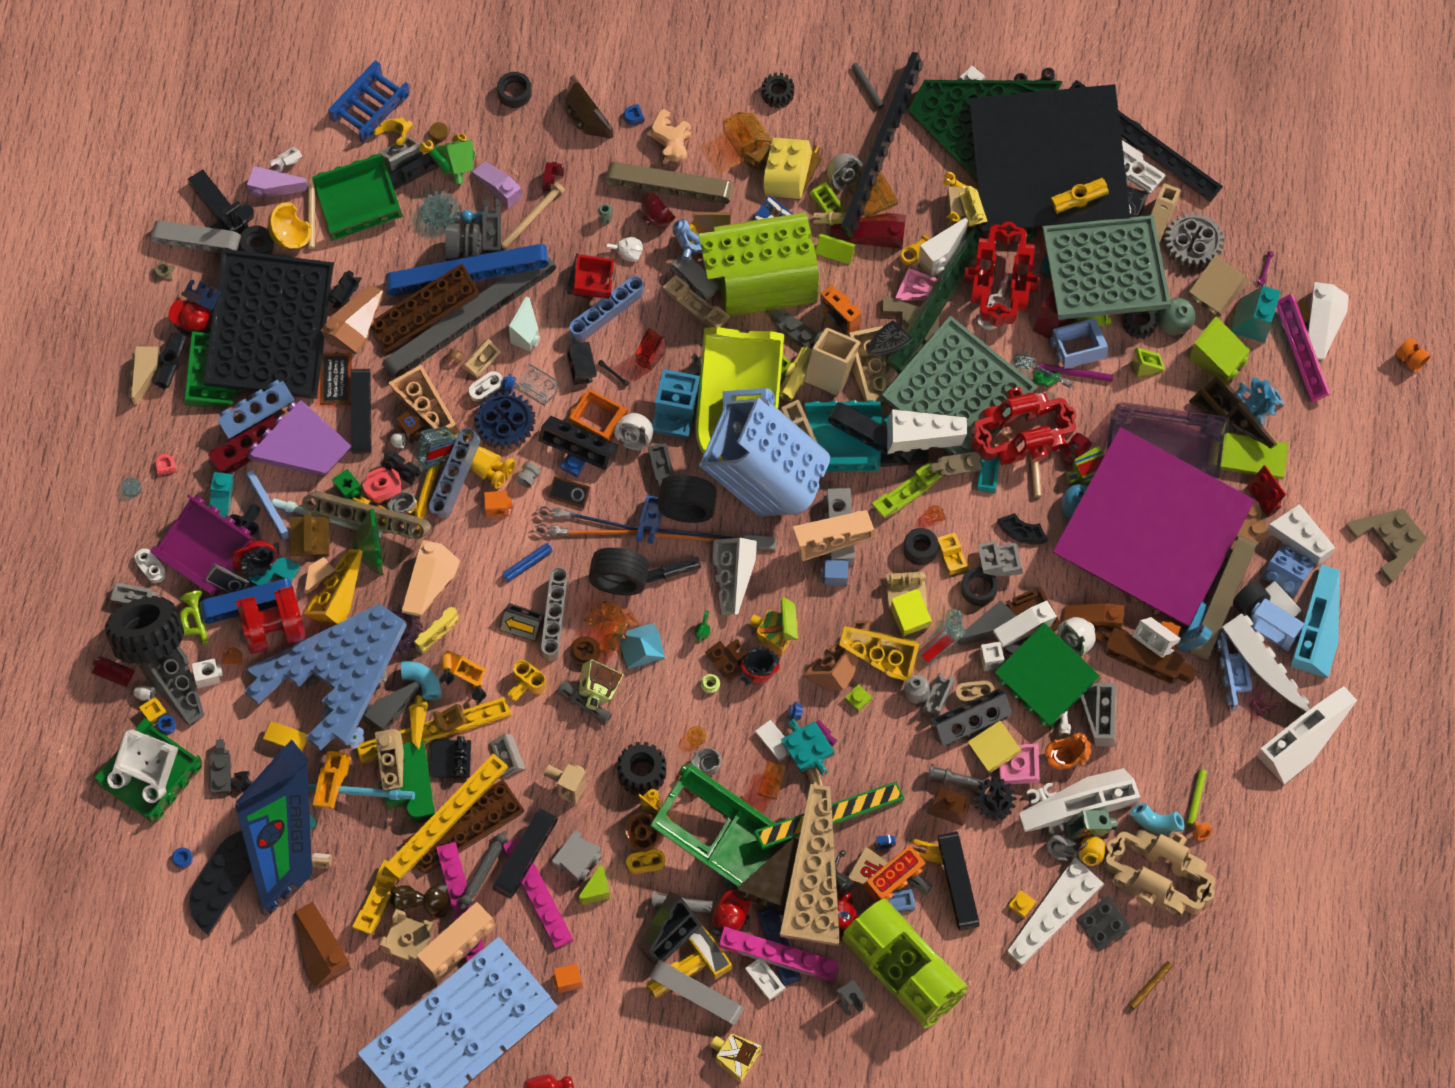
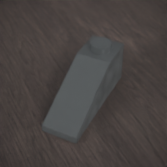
[957,600,1016,646]
[364,682,420,732]

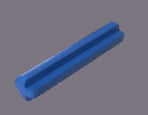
[502,543,552,582]

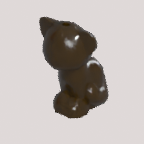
[390,883,448,917]

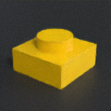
[139,696,167,724]
[1008,890,1036,919]

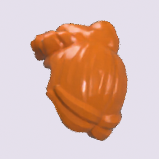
[1045,732,1091,770]

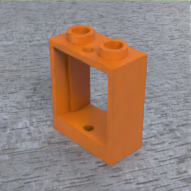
[568,389,628,442]

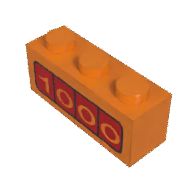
[862,845,925,902]

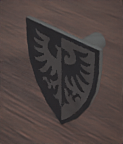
[868,320,913,355]

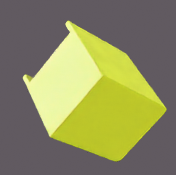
[890,589,932,638]

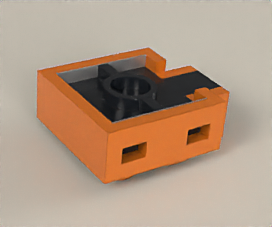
[820,285,861,335]

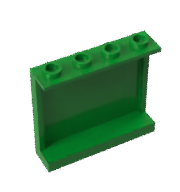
[312,153,403,241]
[995,623,1101,729]
[95,718,202,824]

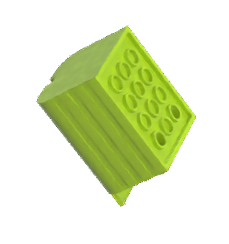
[698,212,819,316]

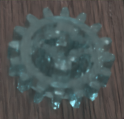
[420,191,461,230]

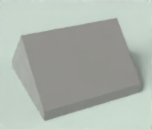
[378,136,423,172]

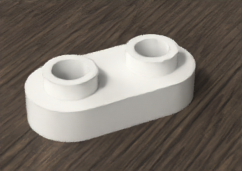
[469,371,503,402]
[135,549,166,583]

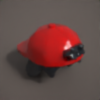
[168,300,213,335]
[232,540,280,578]
[741,646,780,686]
[711,890,750,937]

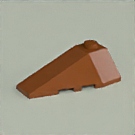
[295,902,351,989]

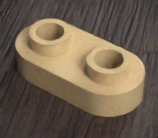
[955,681,995,704]

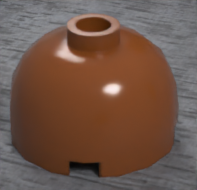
[625,812,664,852]

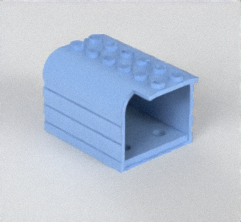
[699,398,830,517]

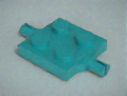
[781,719,835,776]

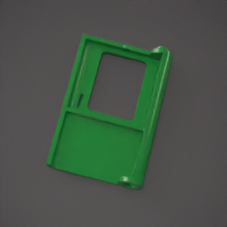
[650,763,778,887]

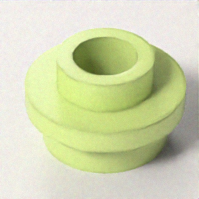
[701,674,720,693]

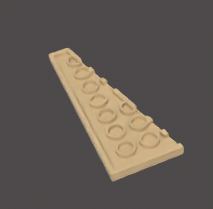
[780,784,840,946]

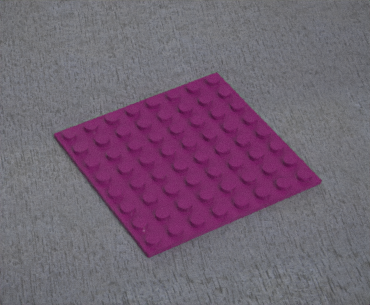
[1052,427,1255,627]

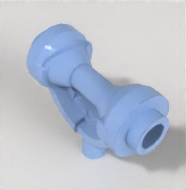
[672,219,702,261]

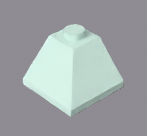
[509,296,540,352]

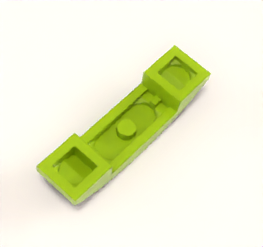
[872,461,942,518]

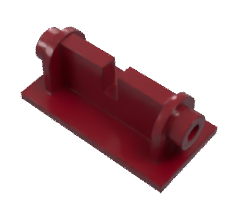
[91,656,135,687]

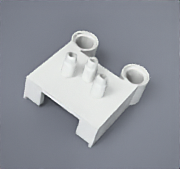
[107,729,178,803]

